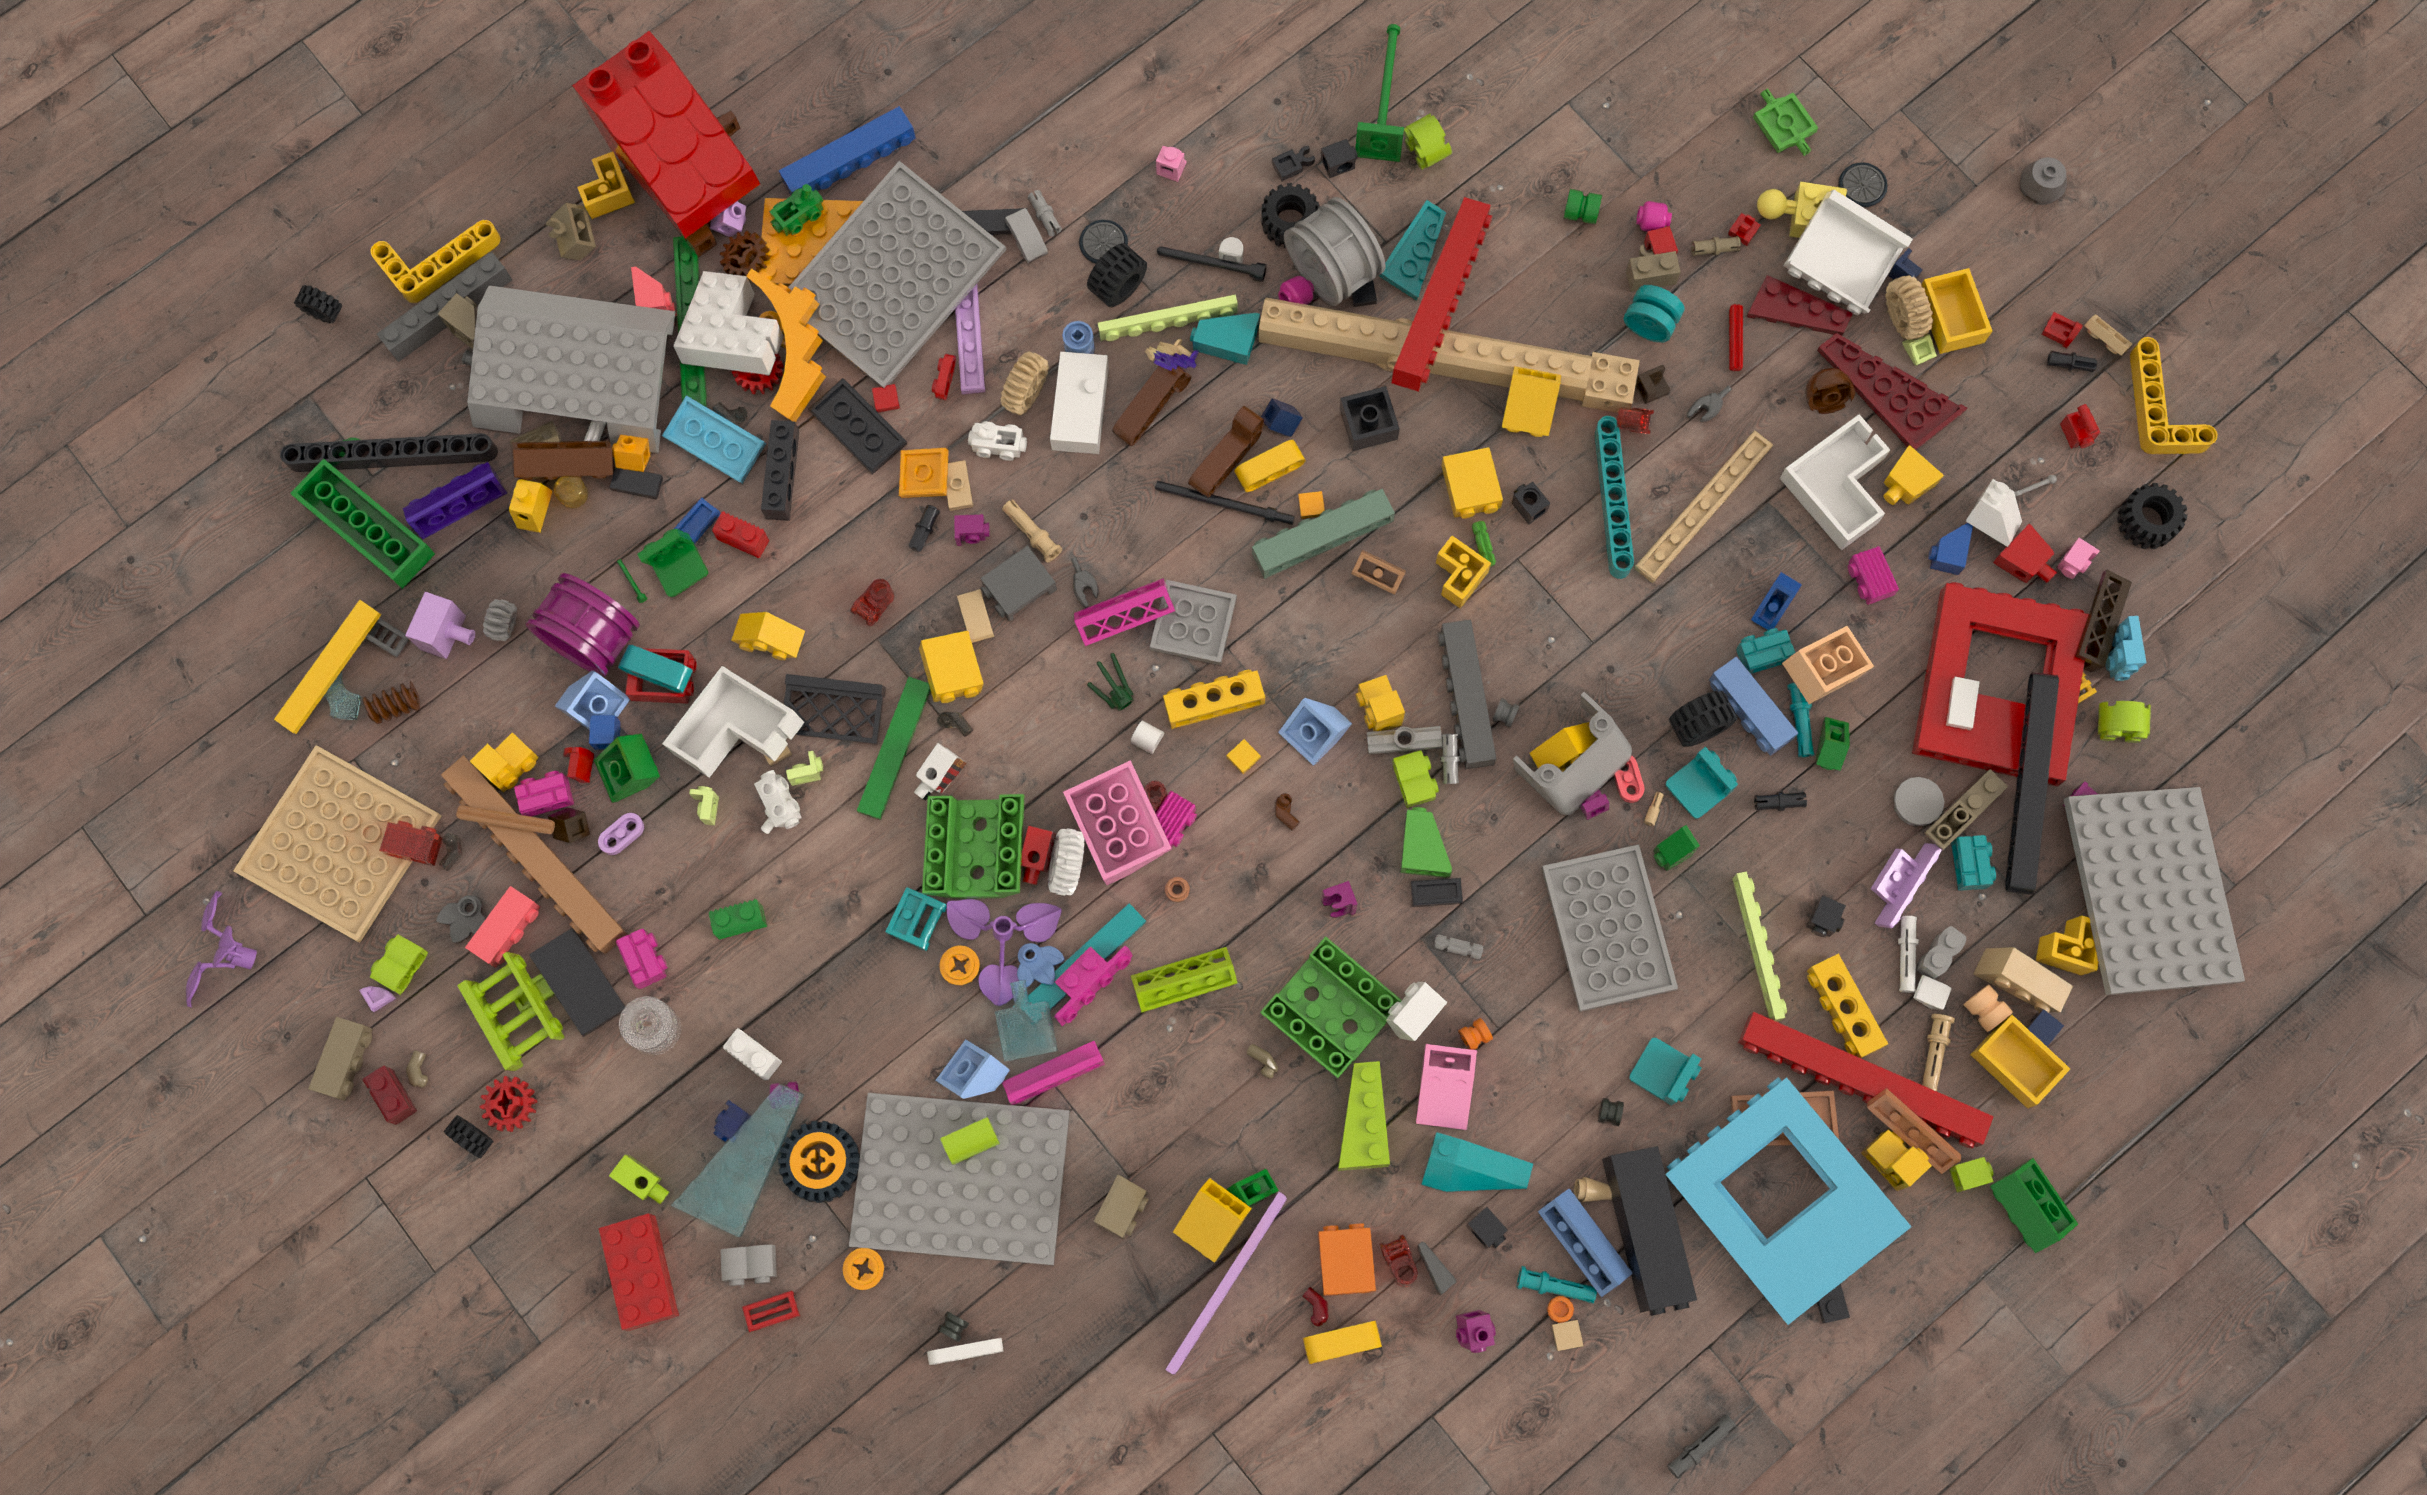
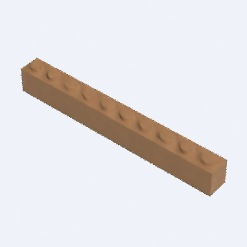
[441,755,628,955]

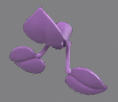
[186,891,257,1008]
[947,899,1061,1006]

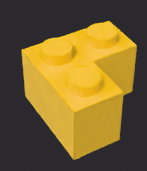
[577,151,635,219]
[1436,536,1491,609]
[731,612,805,661]
[1355,675,1405,732]
[1529,722,1597,772]
[470,732,539,792]
[2036,916,2099,975]
[1861,1129,1932,1191]

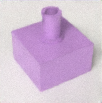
[405,592,475,659]

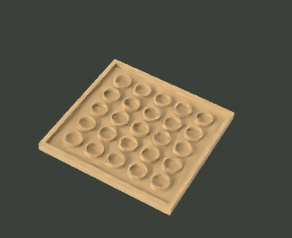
[233,745,441,943]

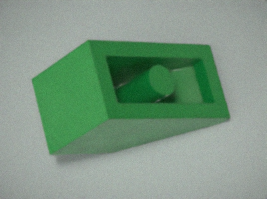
[1816,717,1850,771]
[1653,825,1700,871]
[1226,1169,1279,1207]

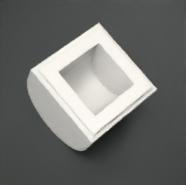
[1219,237,1243,263]
[1131,721,1164,754]

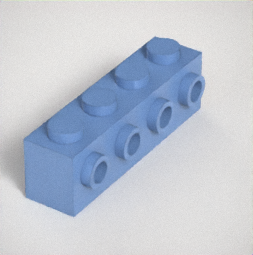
[1709,657,1798,756]
[1538,1189,1633,1297]

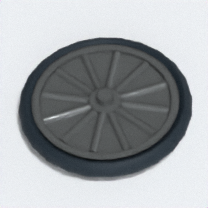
[1838,162,1888,207]
[1079,219,1128,264]

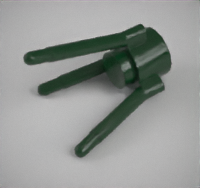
[1087,653,1134,711]

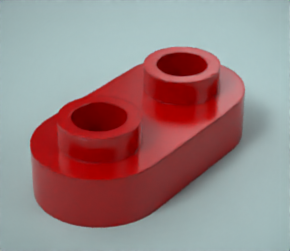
[932,354,956,400]

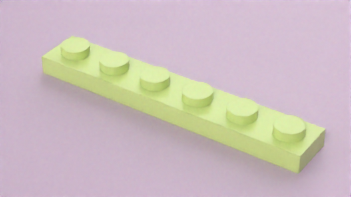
[1098,295,1238,341]
[1732,872,1787,1022]

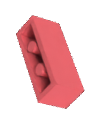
[465,886,540,968]

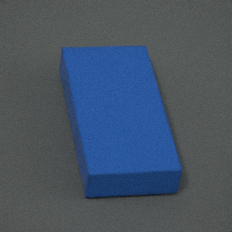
[674,497,721,544]

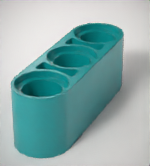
[618,644,693,693]

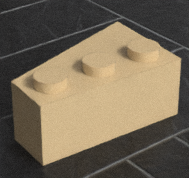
[1973,947,2073,1013]

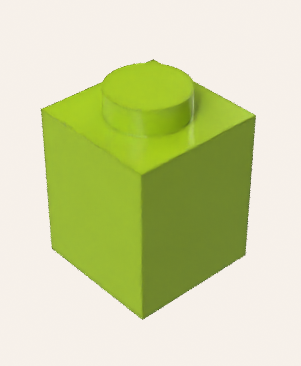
[1949,1157,1994,1193]

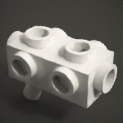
[968,421,1027,461]
[754,770,802,834]

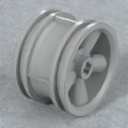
[1284,197,1386,306]

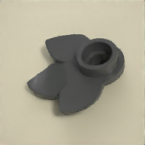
[436,895,486,943]

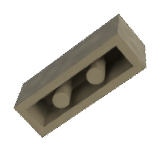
[308,1017,373,1101]

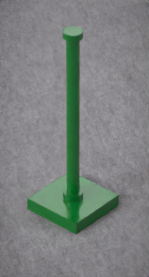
[1355,24,1404,162]

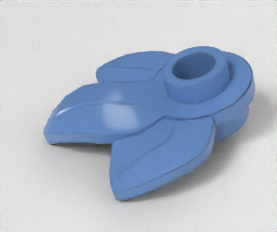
[1017,943,1065,987]

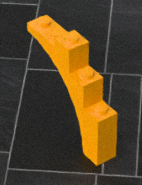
[746,268,826,422]

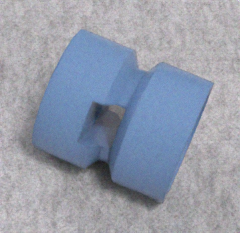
[1062,321,1095,354]

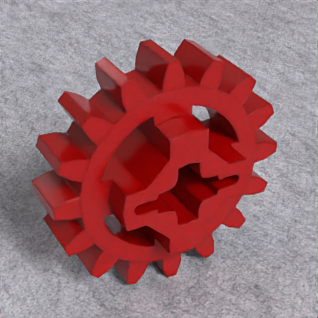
[732,353,784,395]
[479,1076,537,1132]

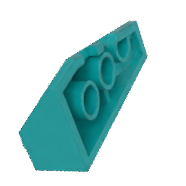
[1421,1132,1533,1192]

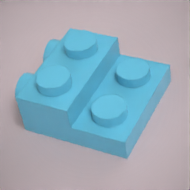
[2105,616,2146,681]

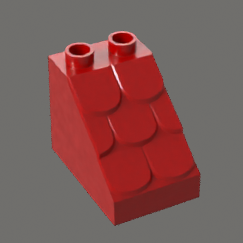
[572,31,760,239]

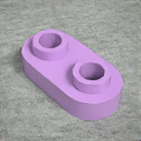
[598,813,644,855]

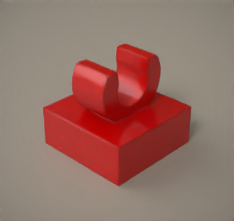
[1728,213,1761,246]

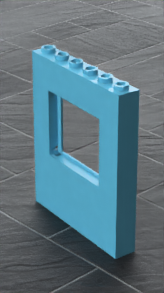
[1666,1077,1911,1325]

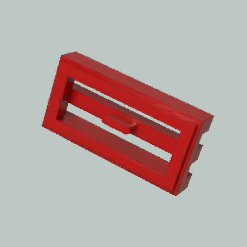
[742,1291,800,1332]

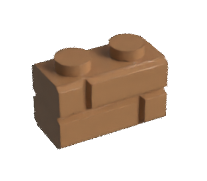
[1351,550,1406,595]

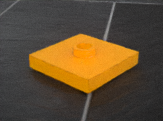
[899,448,949,498]

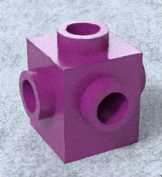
[1456,1310,1496,1353]

